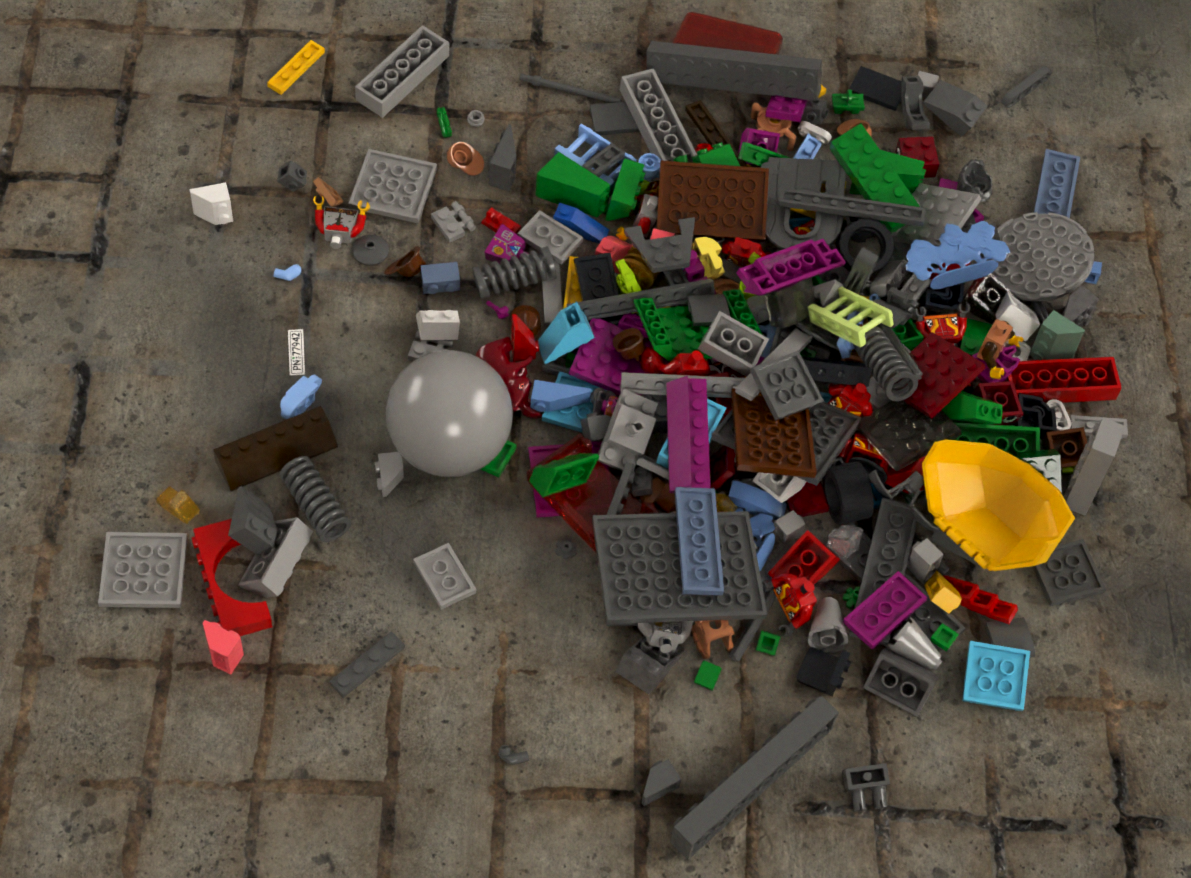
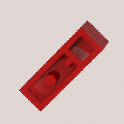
[511,314,539,361]

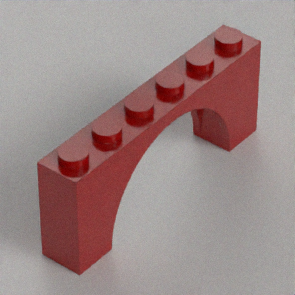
[191,519,272,636]

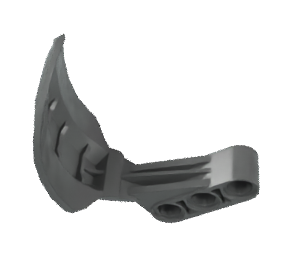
[796,247,879,350]

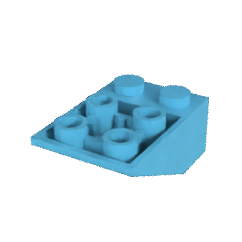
[538,302,595,365]

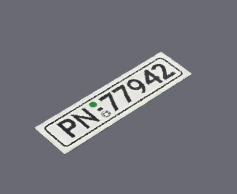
[288,329,305,376]

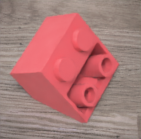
[203,620,244,675]

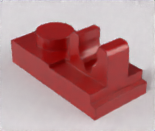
[481,207,521,234]

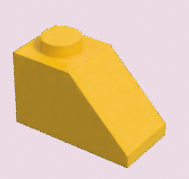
[924,571,962,614]

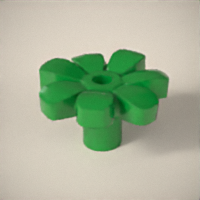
[843,587,860,609]

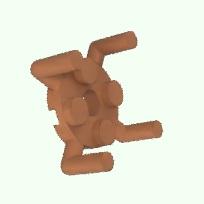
[750,102,796,151]

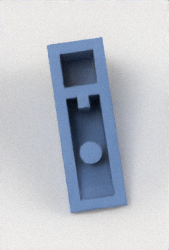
[530,380,591,412]

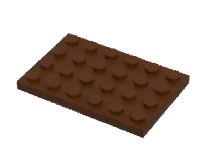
[656,161,769,241]
[731,388,817,478]

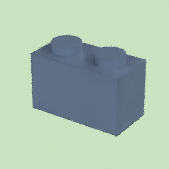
[421,262,460,294]

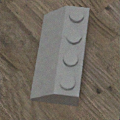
[238,517,313,598]

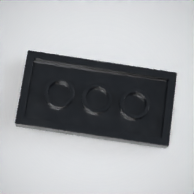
[574,253,623,326]

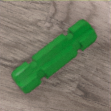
[436,107,452,138]

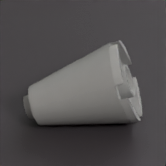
[808,597,848,654]
[885,617,942,671]

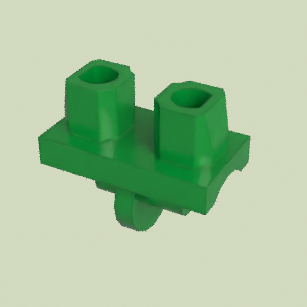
[832,89,865,114]

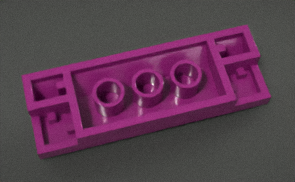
[736,239,846,296]
[666,375,710,493]

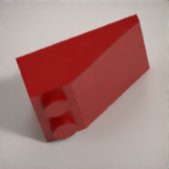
[767,530,840,585]

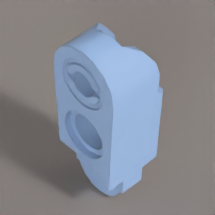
[280,374,322,420]

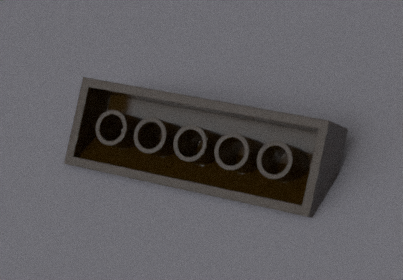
[213,406,338,491]

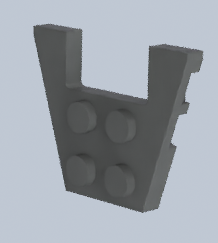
[624,217,695,273]

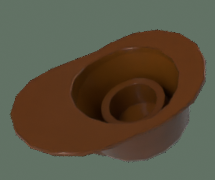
[384,246,426,277]
[511,305,541,340]
[612,328,645,361]

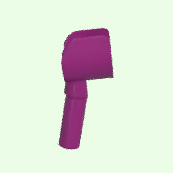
[486,301,509,319]

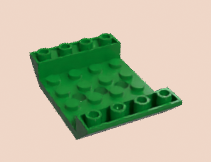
[633,289,762,362]

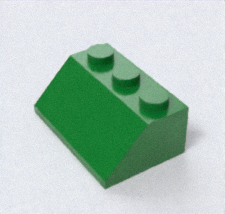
[605,158,646,221]
[529,453,600,497]

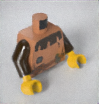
[977,319,1024,379]

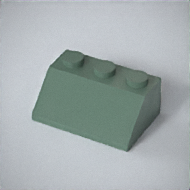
[1029,310,1085,360]

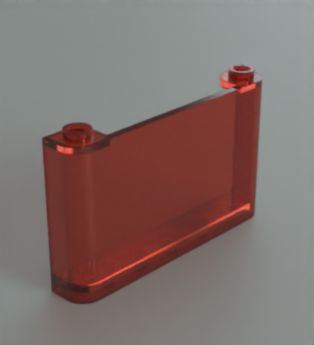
[672,12,783,55]
[527,433,658,552]

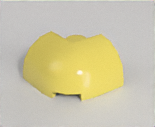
[692,237,725,280]

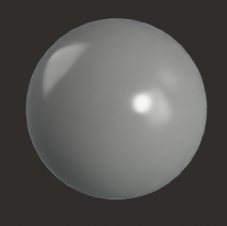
[386,350,513,477]

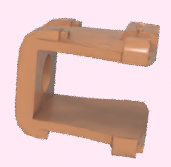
[691,620,735,659]

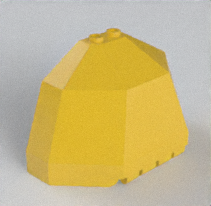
[922,439,1075,571]

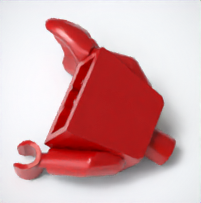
[640,347,710,376]

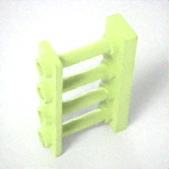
[808,286,894,348]

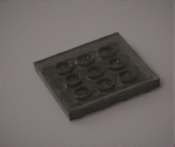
[857,400,962,472]

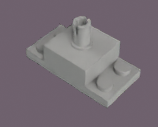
[598,389,658,472]

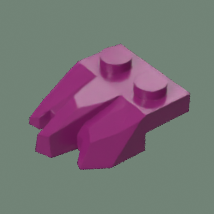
[972,345,1020,383]

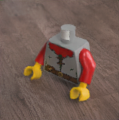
[616,194,658,241]
[313,196,370,249]

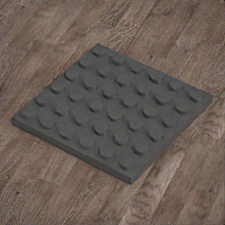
[711,402,862,486]

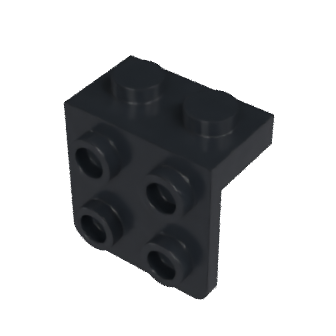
[796,647,852,697]

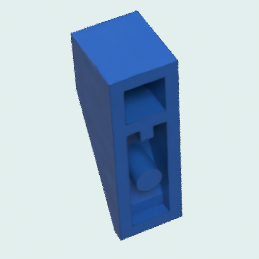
[553,203,610,244]

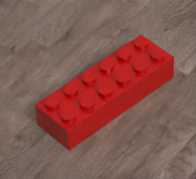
[1003,357,1122,403]

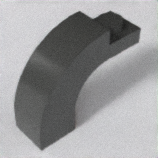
[901,76,930,131]

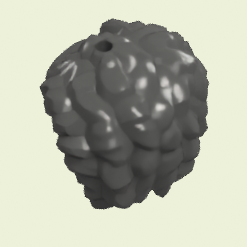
[957,159,993,202]

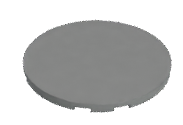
[986,212,1094,301]

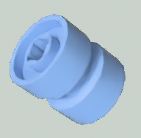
[638,153,661,182]

